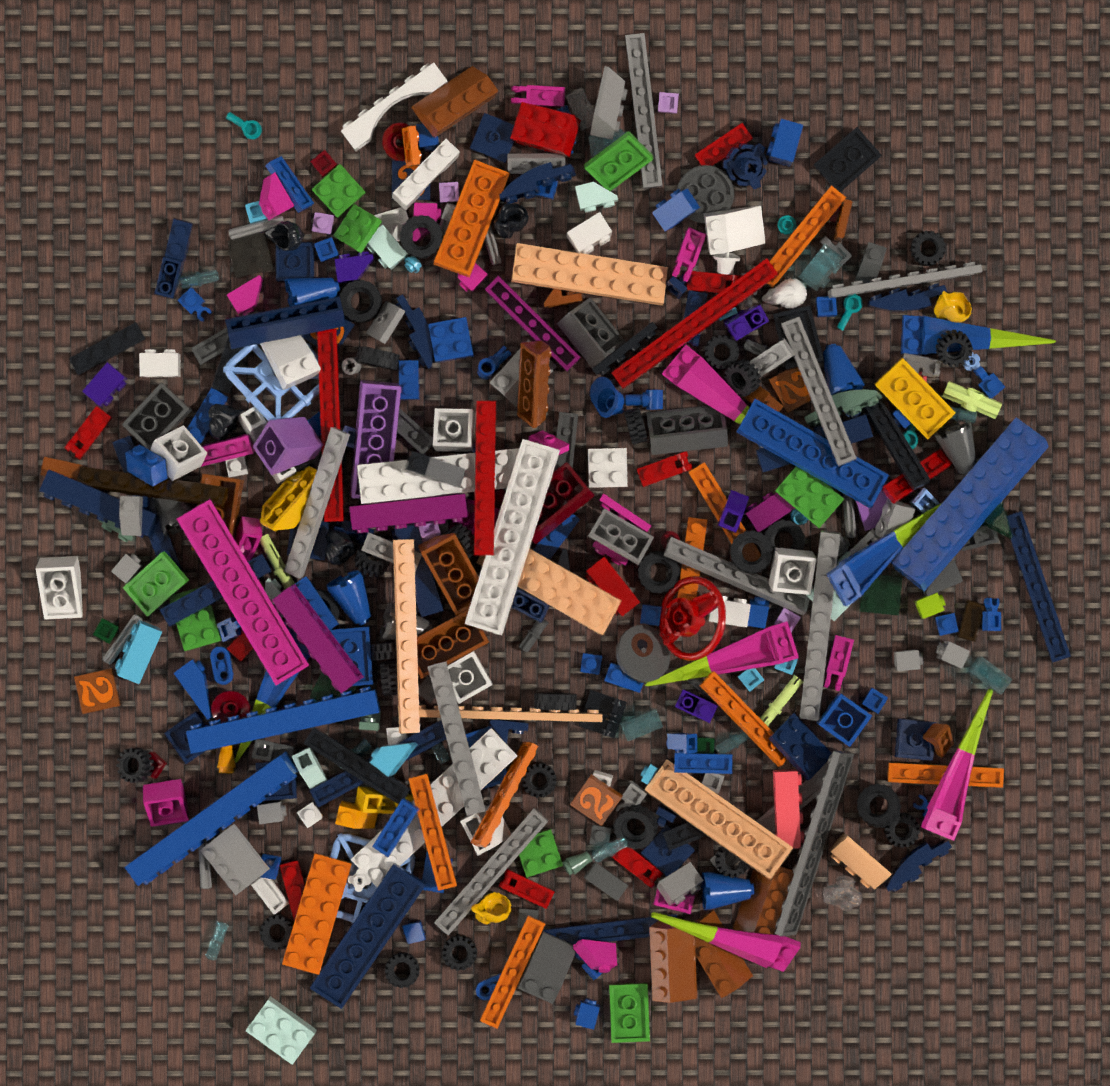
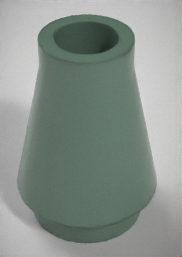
[562,851,592,876]

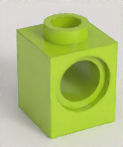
[914,593,946,619]

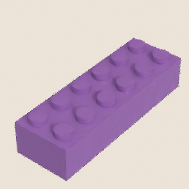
[349,380,401,499]

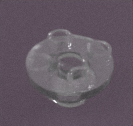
[824,875,862,911]

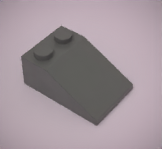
[518,931,576,1004]

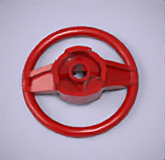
[659,576,726,661]

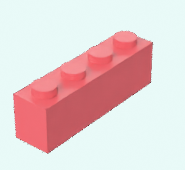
[773,769,804,849]

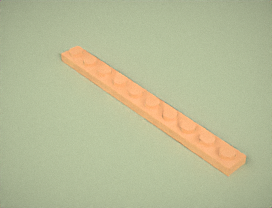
[393,539,420,734]
[419,705,603,722]

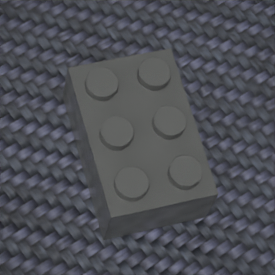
[122,383,192,450]

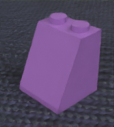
[253,417,323,475]

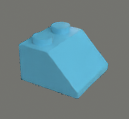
[370,742,418,777]

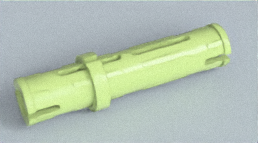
[259,534,295,590]
[760,675,804,726]

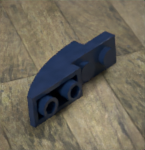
[500,162,576,204]
[154,218,193,299]
[867,283,947,312]
[396,294,433,369]
[511,586,550,623]
[885,839,952,892]

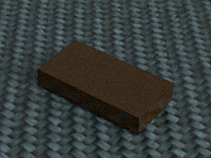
[957,600,985,642]

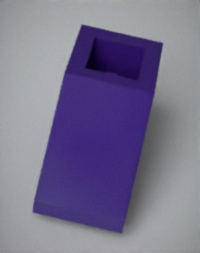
[335,251,374,284]
[723,304,769,341]
[717,490,749,533]
[675,689,718,723]

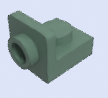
[359,711,381,731]

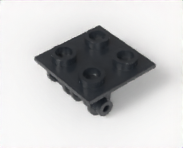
[579,690,627,738]

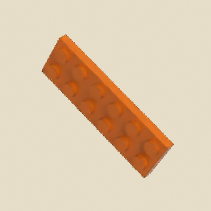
[434,160,510,278]
[282,853,352,975]

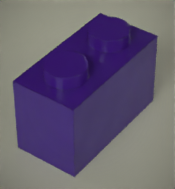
[82,362,127,407]

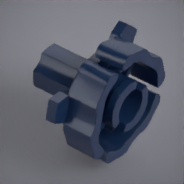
[723,143,768,189]

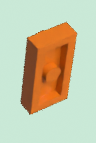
[402,126,422,167]

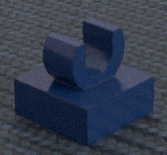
[666,274,688,299]
[655,804,676,828]

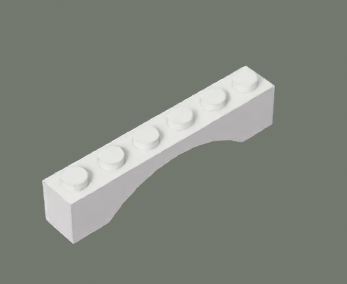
[341,63,448,152]

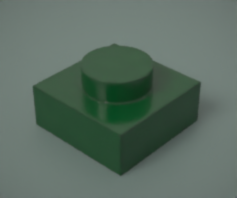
[93,618,120,644]
[697,737,715,754]

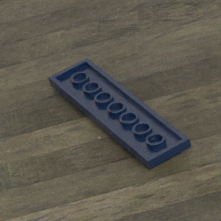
[310,863,426,1009]

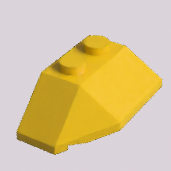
[260,466,317,531]

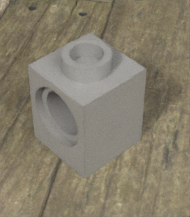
[111,553,143,584]
[894,649,923,671]
[257,800,287,824]

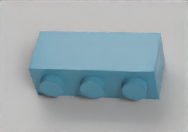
[115,620,162,684]

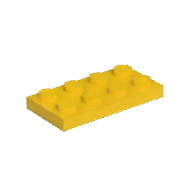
[875,357,956,439]

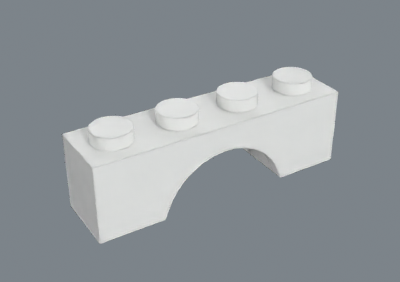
[392,139,460,211]
[238,407,297,484]

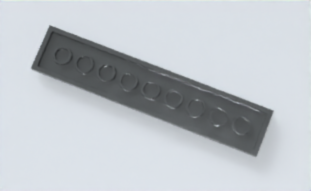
[775,751,854,937]

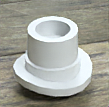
[713,252,740,275]

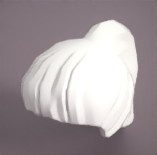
[762,278,807,309]

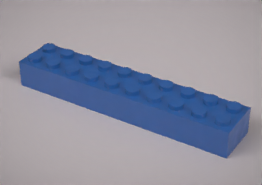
[891,417,1049,591]
[125,751,298,886]

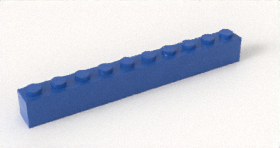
[186,686,381,754]

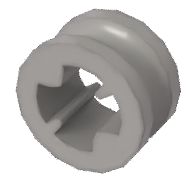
[342,357,361,375]

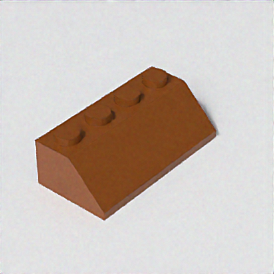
[411,66,498,138]
[517,341,551,428]
[191,474,244,551]
[418,533,479,616]
[417,610,490,679]
[732,865,794,935]
[694,910,753,999]
[649,921,697,1003]

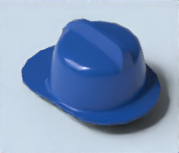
[590,377,624,418]

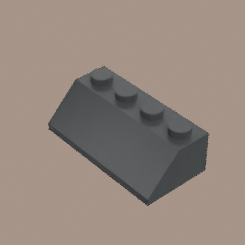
[646,405,728,455]

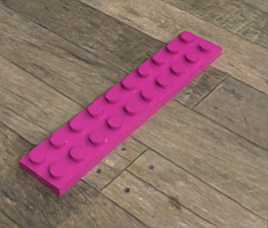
[177,499,309,685]

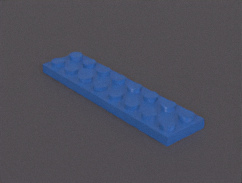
[736,399,889,509]

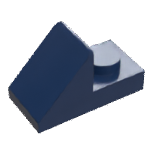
[490,719,529,744]

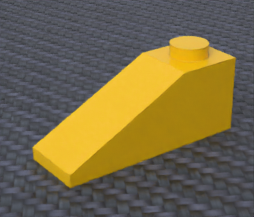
[355,786,414,814]

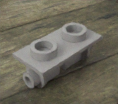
[903,353,942,378]

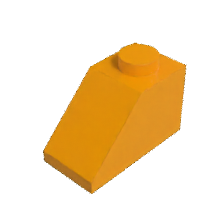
[335,800,378,829]

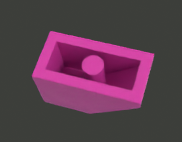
[259,173,294,221]
[413,203,441,243]
[458,263,488,293]
[227,275,263,316]
[235,516,262,561]
[573,939,617,973]

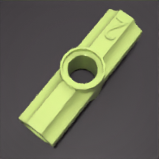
[942,381,1002,419]

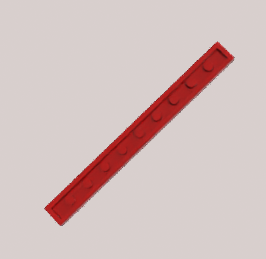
[612,258,779,389]
[317,329,344,522]

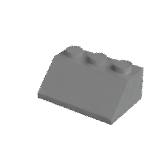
[590,66,628,140]
[490,340,557,407]
[588,509,654,565]
[200,824,270,895]

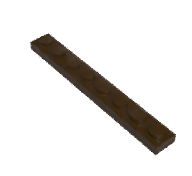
[77,467,228,508]

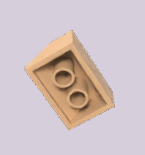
[829,833,892,889]

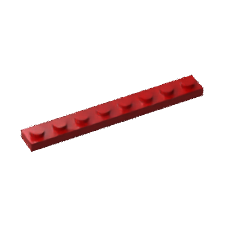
[474,401,496,556]

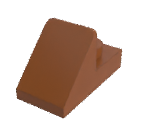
[544,289,582,308]
[742,386,784,412]
[922,723,954,758]

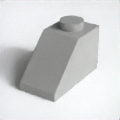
[119,496,143,536]

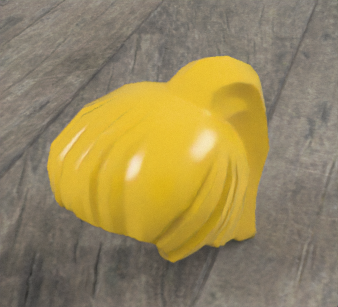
[934,291,972,323]
[471,892,512,925]

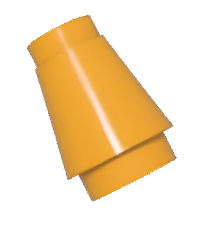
[217,745,236,773]

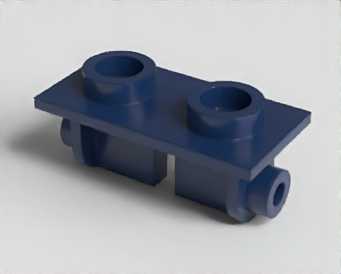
[334,519,374,545]

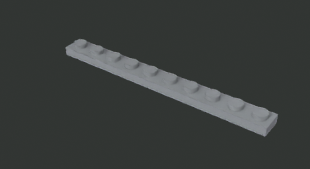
[800,531,841,721]

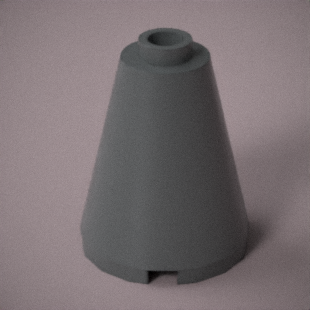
[934,420,977,476]
[153,498,192,536]
[380,602,435,640]

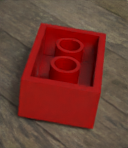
[510,102,581,157]
[586,557,640,616]

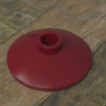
[382,123,419,161]
[211,691,250,722]

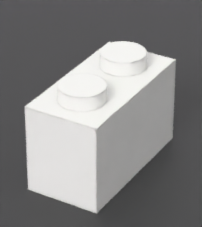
[139,349,181,377]

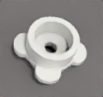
[348,869,371,892]

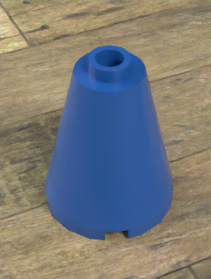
[285,278,340,306]
[823,344,864,395]
[327,570,371,626]
[701,872,754,910]

